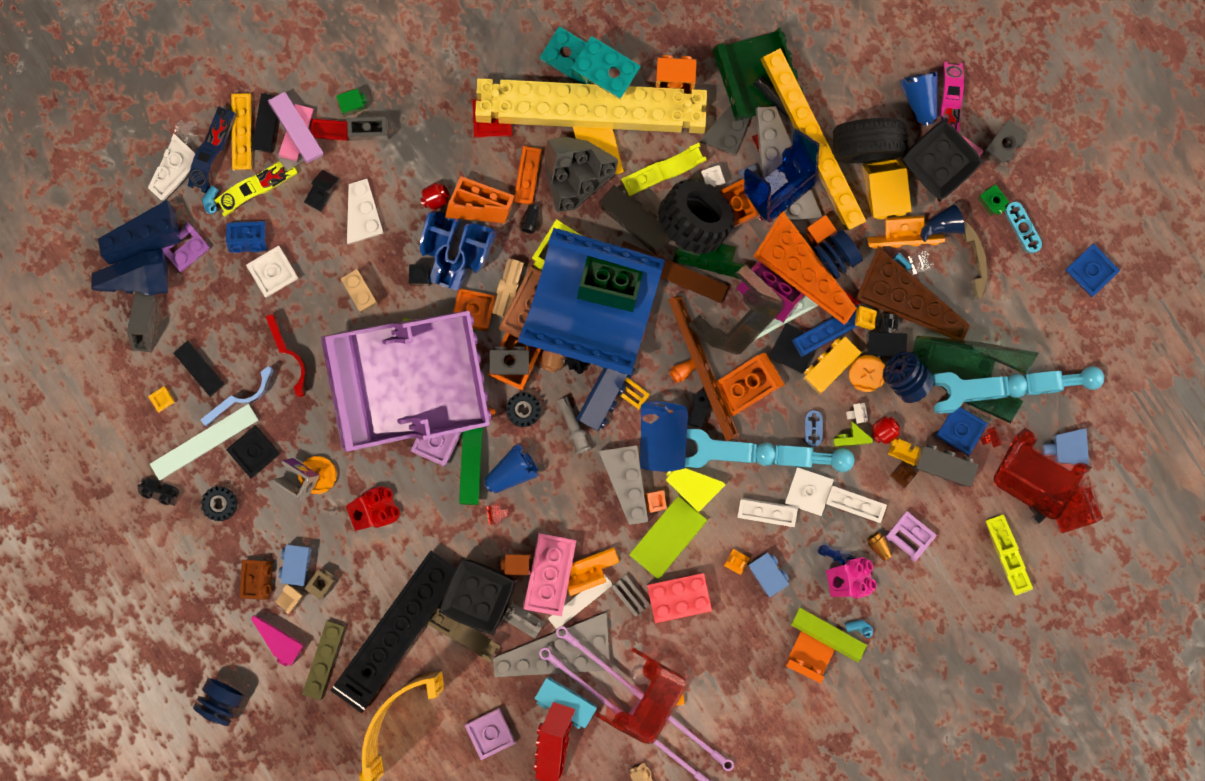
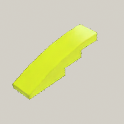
[986,514,1033,596]

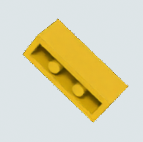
[803,337,861,394]

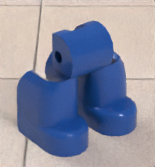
[420,211,497,291]

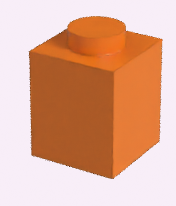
[805,215,837,245]

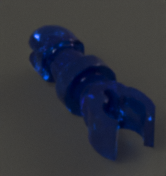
[818,545,856,565]

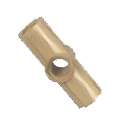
[492,259,524,318]

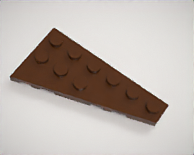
[856,246,970,343]

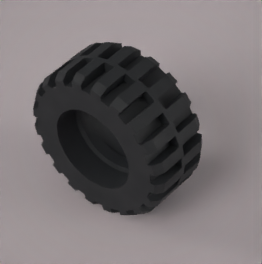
[658,179,735,254]

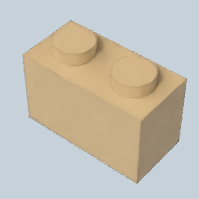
[341,269,378,314]

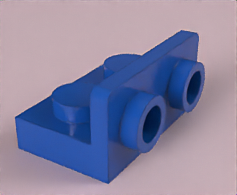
[226,221,267,253]

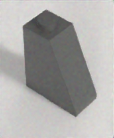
[127,292,157,352]

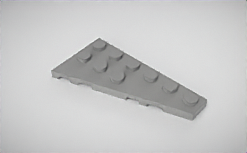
[756,106,822,222]
[493,612,610,677]

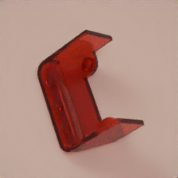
[595,648,687,744]

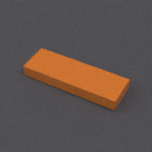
[513,146,542,205]

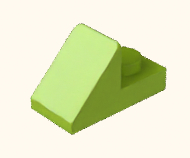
[832,422,873,447]

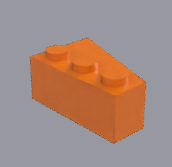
[445,176,514,223]

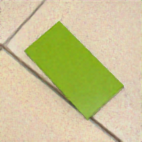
[629,496,708,580]

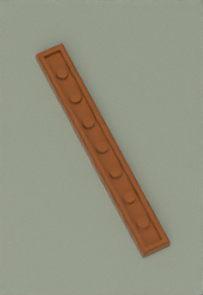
[668,296,739,441]

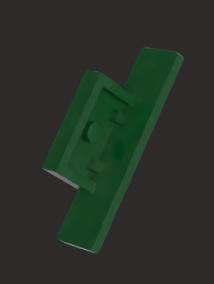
[673,243,751,280]

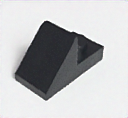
[304,170,339,212]

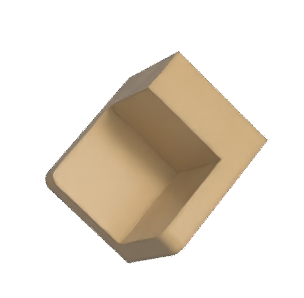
[276,584,304,614]

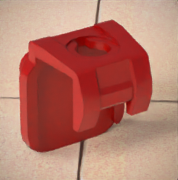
[345,486,400,531]

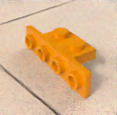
[866,215,945,249]
[568,548,619,596]

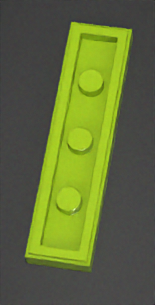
[791,608,867,663]

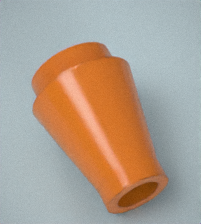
[669,358,696,384]

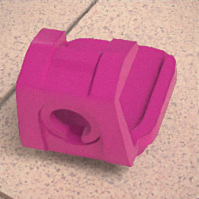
[826,557,877,599]

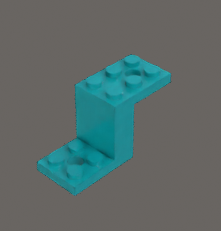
[539,26,641,100]

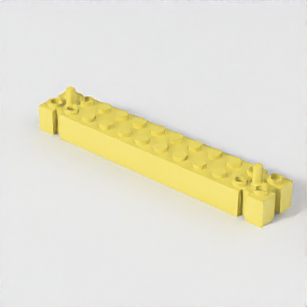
[475,79,707,134]

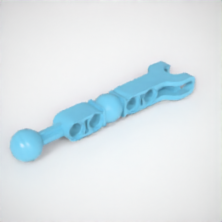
[933,366,1104,414]
[685,429,855,472]

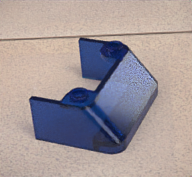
[744,129,820,222]

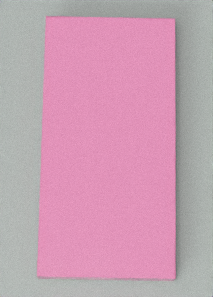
[524,533,577,617]

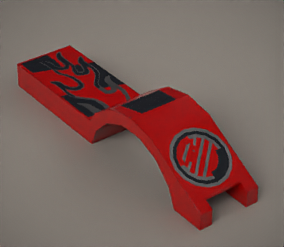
[266,314,307,398]

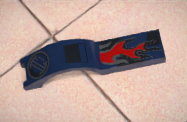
[188,106,237,193]

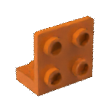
[784,631,835,683]

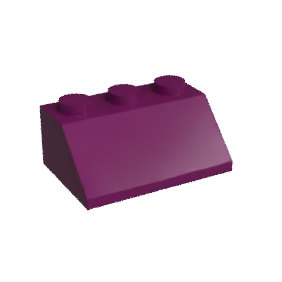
[737,261,805,323]

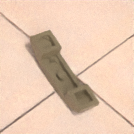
[962,222,987,300]

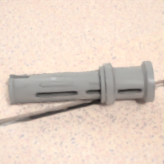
[557,397,592,455]

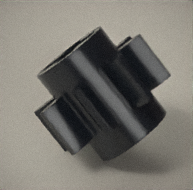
[875,313,899,333]

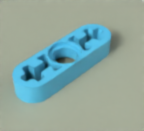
[1005,202,1042,254]

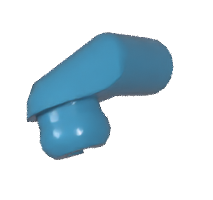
[202,185,219,214]

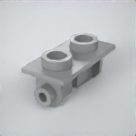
[502,602,545,639]

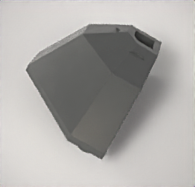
[545,137,618,213]

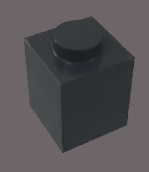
[409,264,430,286]

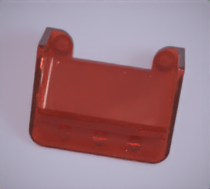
[994,428,1092,519]

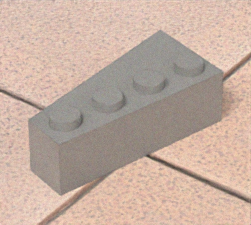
[599,446,648,525]

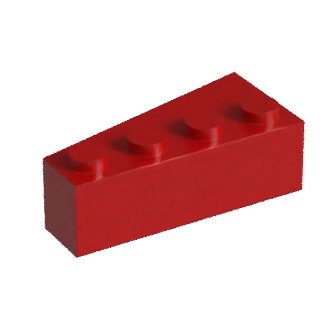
[533,702,575,781]

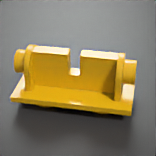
[888,438,920,466]

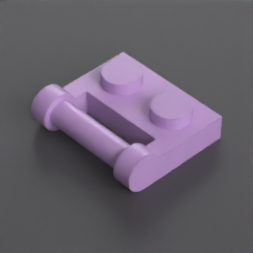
[885,511,937,562]

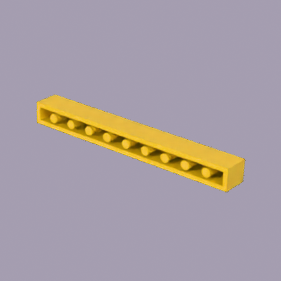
[760,48,866,230]

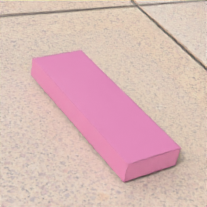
[279,104,314,162]

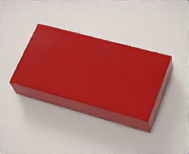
[310,118,348,141]

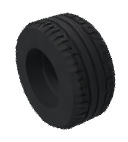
[833,118,908,163]

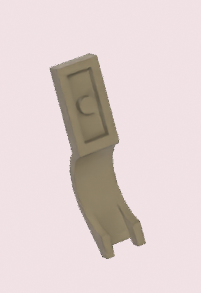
[426,607,501,663]

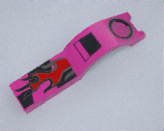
[940,61,964,132]

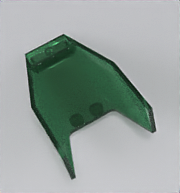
[912,335,1039,424]

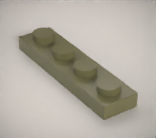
[302,620,345,700]

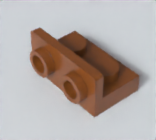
[240,560,273,600]

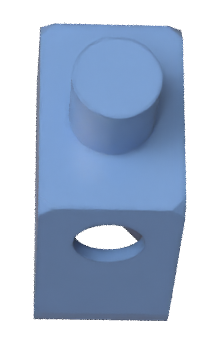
[1042,429,1089,466]

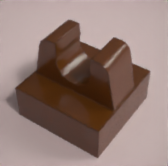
[890,461,917,488]

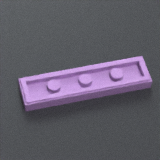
[268,92,323,164]

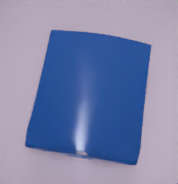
[640,401,688,472]

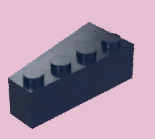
[98,200,181,265]

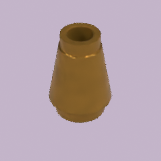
[867,531,893,561]

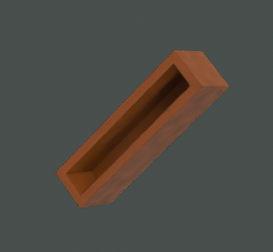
[501,554,531,575]

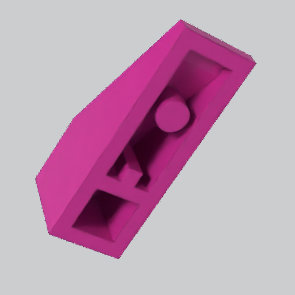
[251,615,305,667]

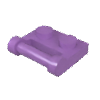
[162,222,211,273]

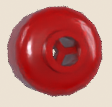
[420,182,450,211]
[871,416,901,445]

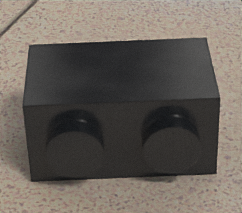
[866,332,907,360]

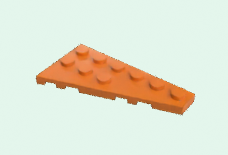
[753,211,857,325]

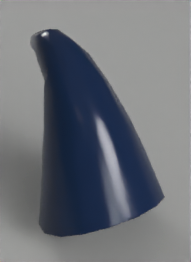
[920,204,965,242]

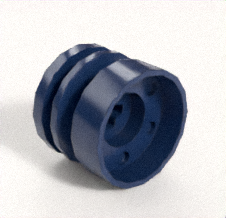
[813,228,863,280]
[882,352,934,403]
[193,678,244,726]

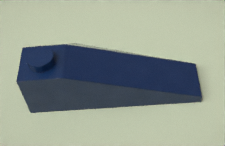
[91,249,168,296]

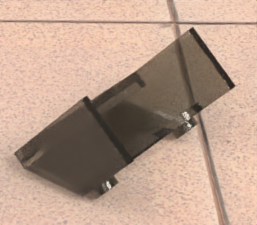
[689,265,784,355]

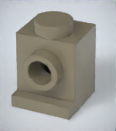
[304,569,335,600]

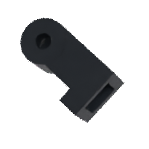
[687,391,710,428]

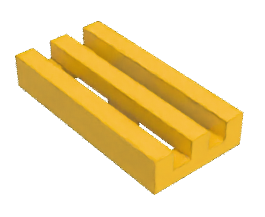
[619,378,650,410]

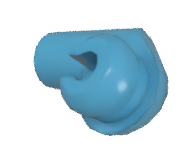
[845,619,873,638]

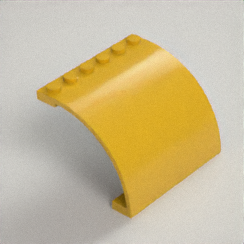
[359,670,444,781]

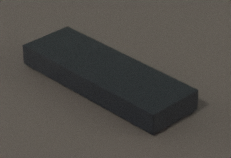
[252,93,277,153]
[173,341,225,397]

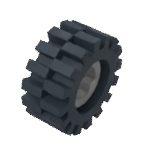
[506,392,541,427]
[201,487,238,521]

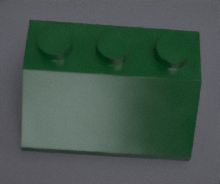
[577,255,643,312]

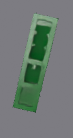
[459,427,483,505]

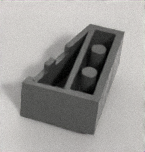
[913,444,979,487]

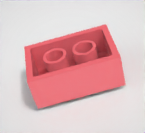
[647,573,712,623]

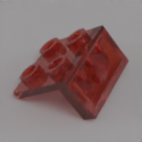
[1048,483,1103,533]

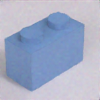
[278,544,311,586]
[748,552,789,598]

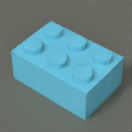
[534,676,597,729]

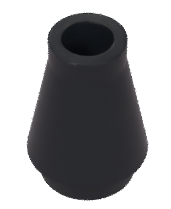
[519,204,539,234]

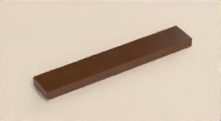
[621,241,728,304]

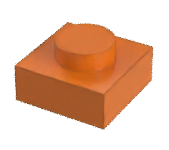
[644,490,667,513]

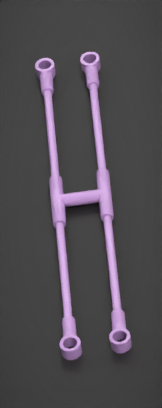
[539,626,734,781]

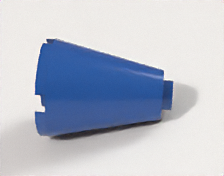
[899,71,938,126]
[484,444,539,493]

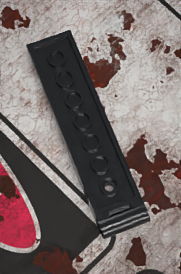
[330,550,456,714]

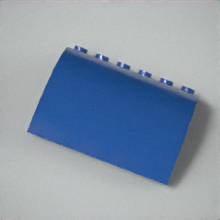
[518,228,665,375]

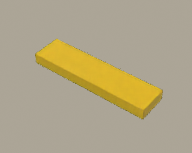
[231,94,252,170]

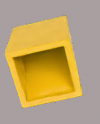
[862,158,912,219]

